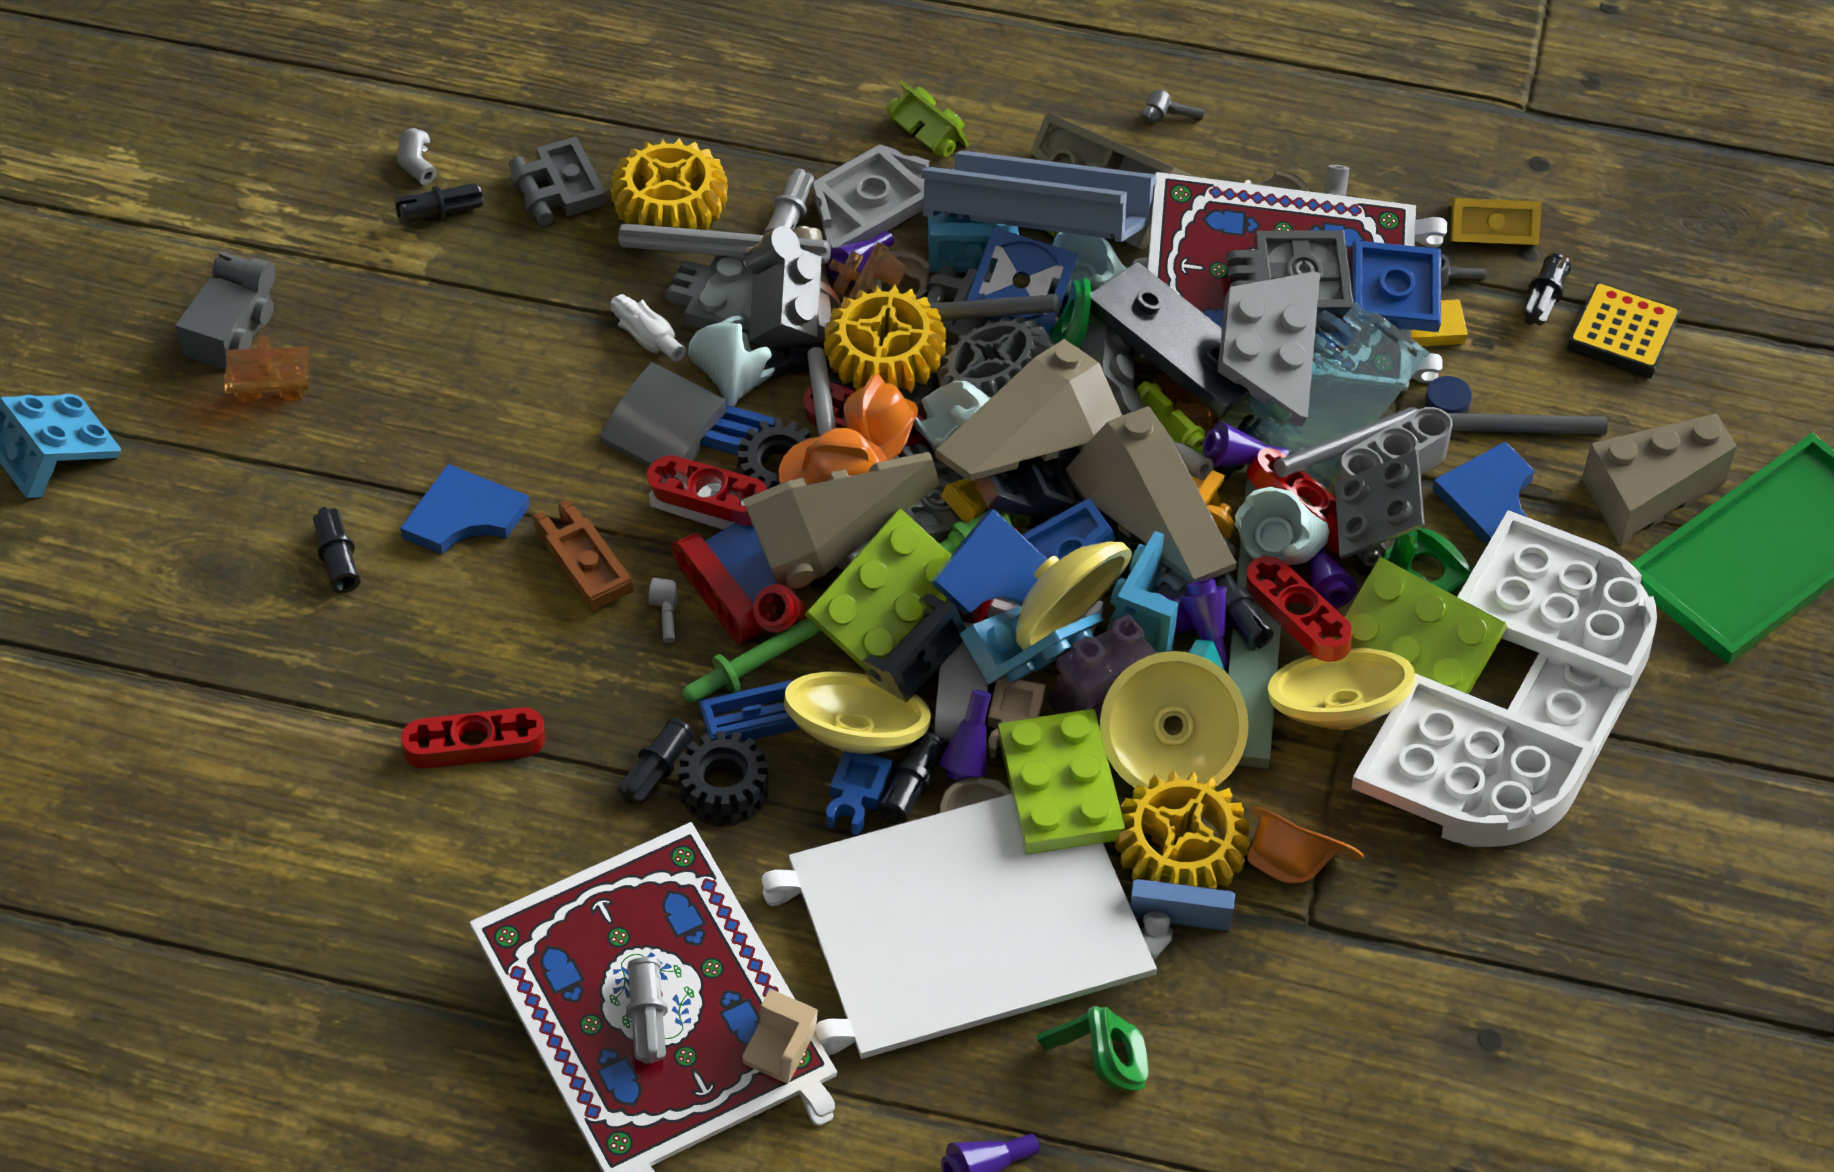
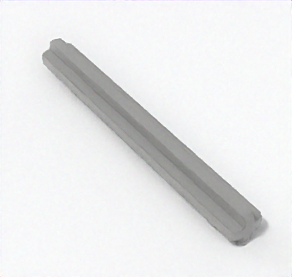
[618,224,831,264]

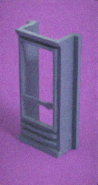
[921,151,1157,242]

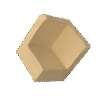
[742,989,818,1084]

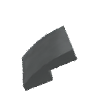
[600,362,727,468]

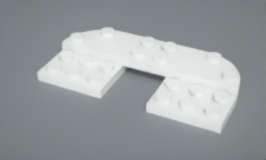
[1352,510,1657,847]

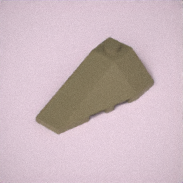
[934,339,1123,481]
[743,452,940,589]

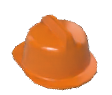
[844,374,918,460]
[779,428,887,485]
[1247,806,1364,884]

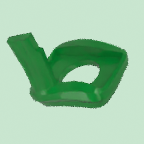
[1050,277,1092,348]
[1383,528,1472,594]
[1036,1006,1149,1091]

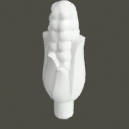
[610,294,686,362]

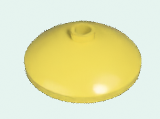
[1016,542,1132,651]
[1268,648,1415,730]
[1100,651,1249,788]
[784,672,931,754]

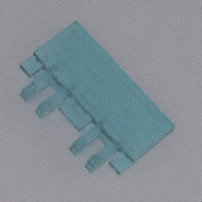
[1249,302,1430,488]

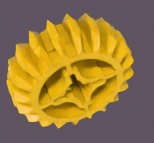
[611,138,728,230]
[824,284,946,393]
[1115,769,1250,889]

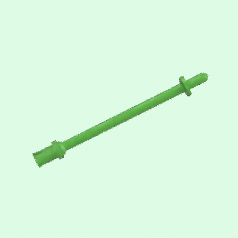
[682,509,1012,703]

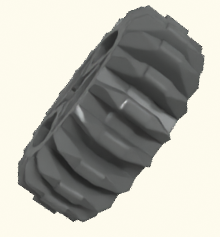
[936,316,1054,398]

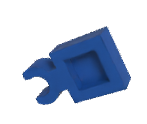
[826,751,892,836]

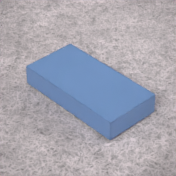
[1130,879,1235,931]

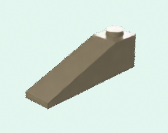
[1030,112,1197,250]
[1065,406,1237,583]

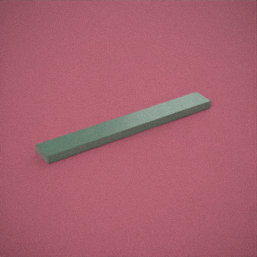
[1228,464,1281,769]

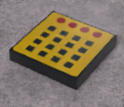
[1567,281,1681,379]

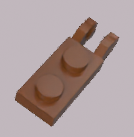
[532,499,634,611]

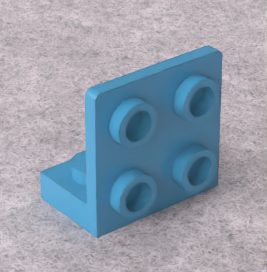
[927,212,1019,272]
[0,394,121,498]
[1107,531,1179,664]
[959,606,1104,684]

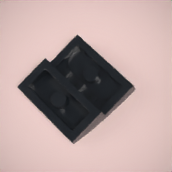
[975,456,1078,516]

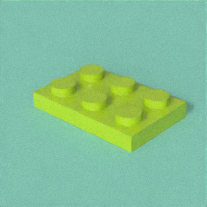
[804,508,951,672]
[1334,557,1508,695]
[998,709,1125,855]

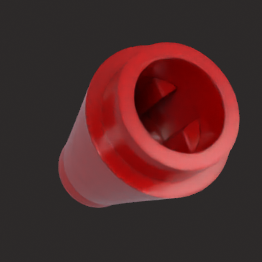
[753,584,807,632]

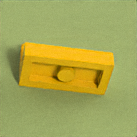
[1448,198,1542,245]

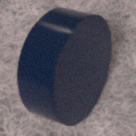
[1425,376,1472,413]

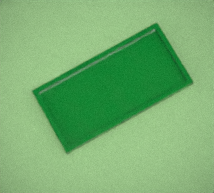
[1630,433,1834,665]

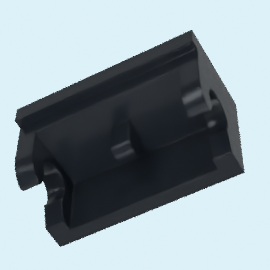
[861,593,967,703]

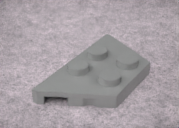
[813,144,955,248]
[1217,272,1320,427]

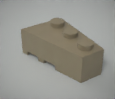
[1582,413,1737,547]

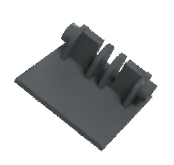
[1335,449,1425,566]

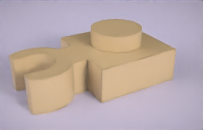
[988,677,1045,758]

